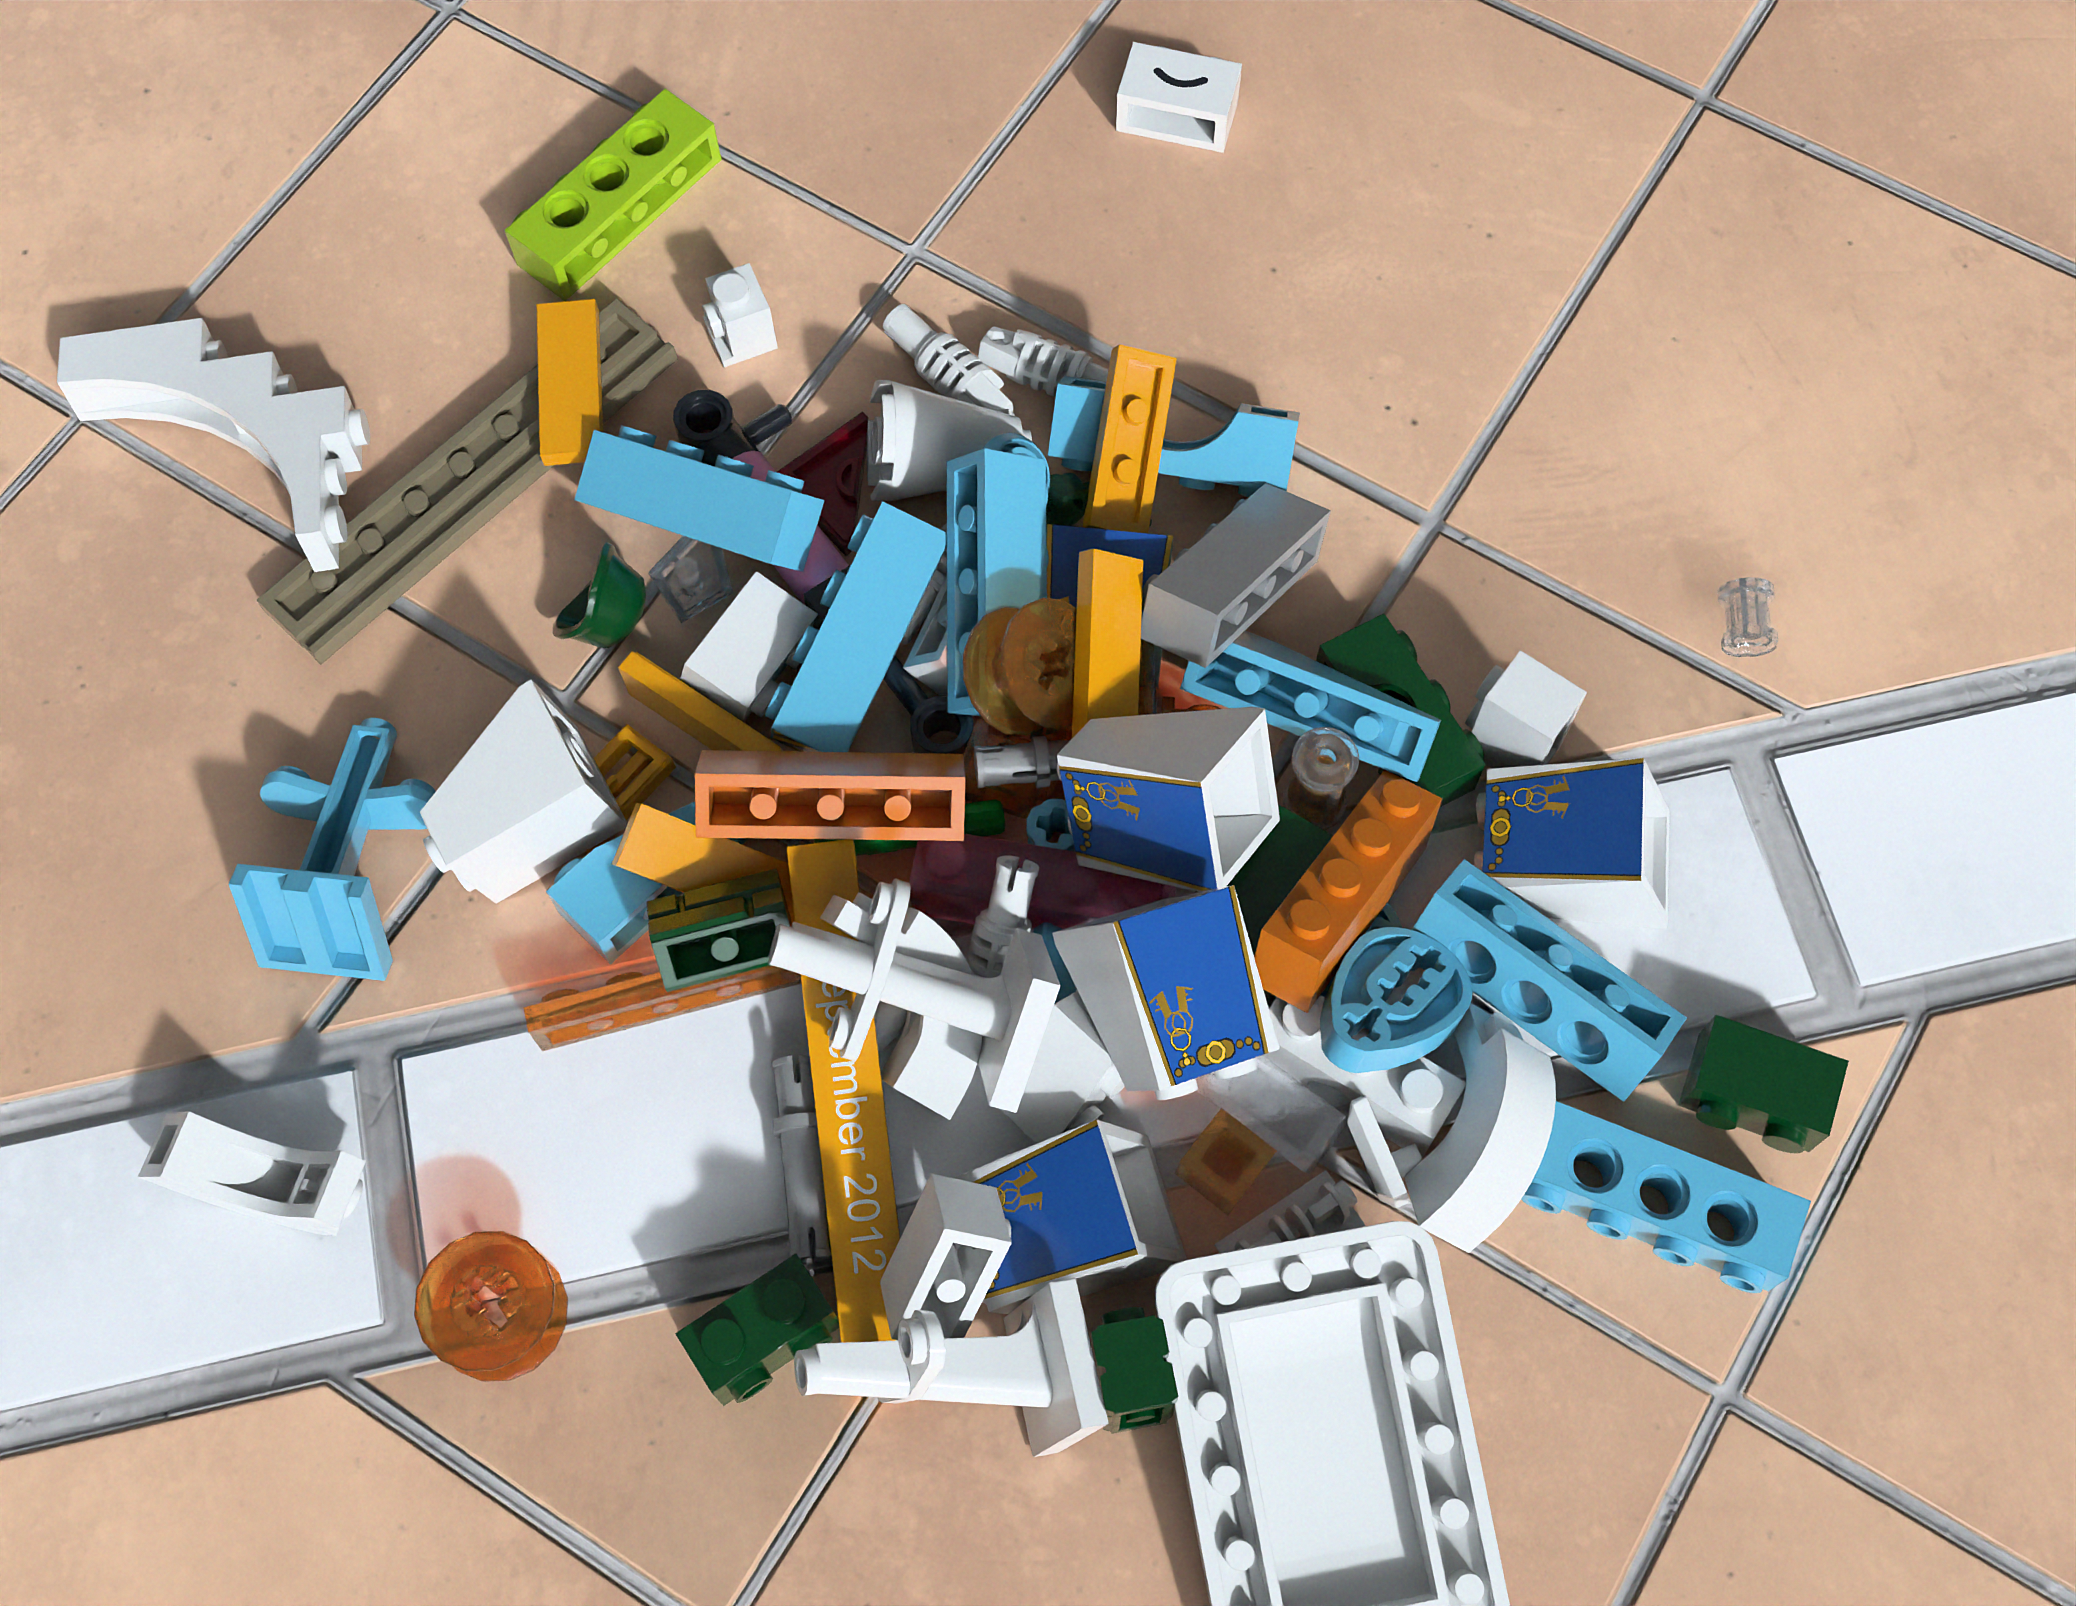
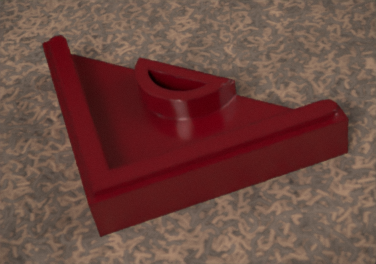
[777,411,868,556]

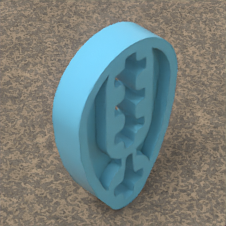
[1320,927,1472,1073]

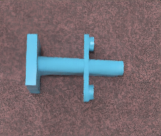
[228,718,436,981]

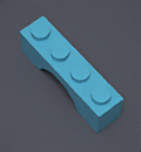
[1048,376,1300,497]

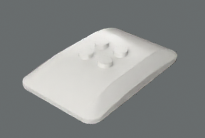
[1155,1221,1510,1606]

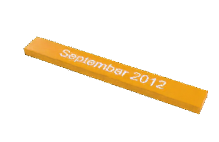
[787,839,901,1343]

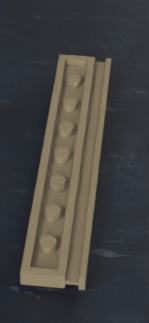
[257,298,678,665]

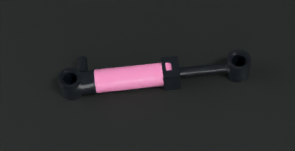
[673,390,975,770]

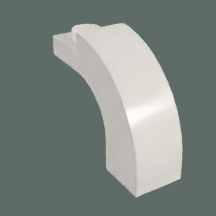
[820,892,982,1120]
[1404,1003,1556,1253]
[138,1111,366,1236]

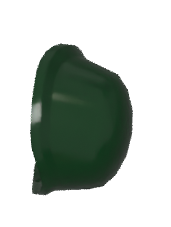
[552,542,646,648]

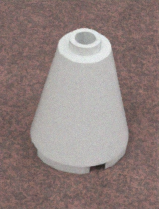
[867,380,1032,502]

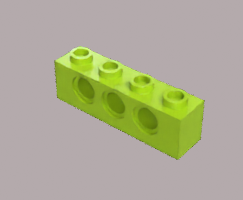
[504,89,722,301]

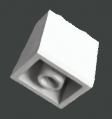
[420,680,628,904]

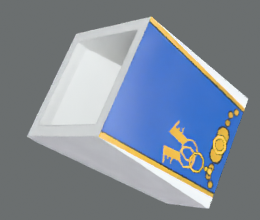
[1057,707,1280,892]
[1473,758,1669,929]
[1052,885,1280,1101]
[954,1119,1187,1314]

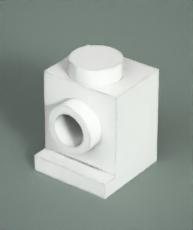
[702,263,778,368]

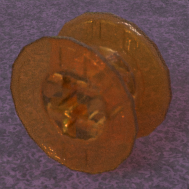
[963,598,1077,736]
[414,1231,568,1382]

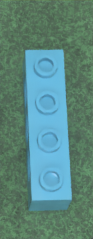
[1412,859,1687,1102]
[1521,1101,1811,1293]

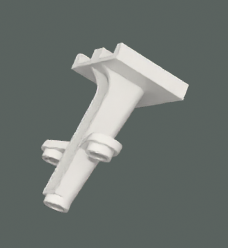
[768,878,1061,1112]
[794,1279,1109,1457]

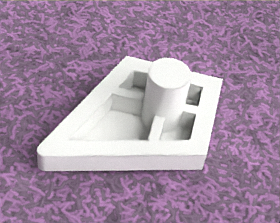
[1347,1095,1422,1208]

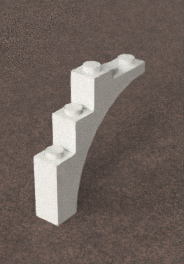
[57,318,370,572]

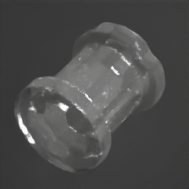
[1717,577,1778,657]

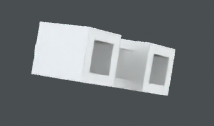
[1255,995,1466,1158]

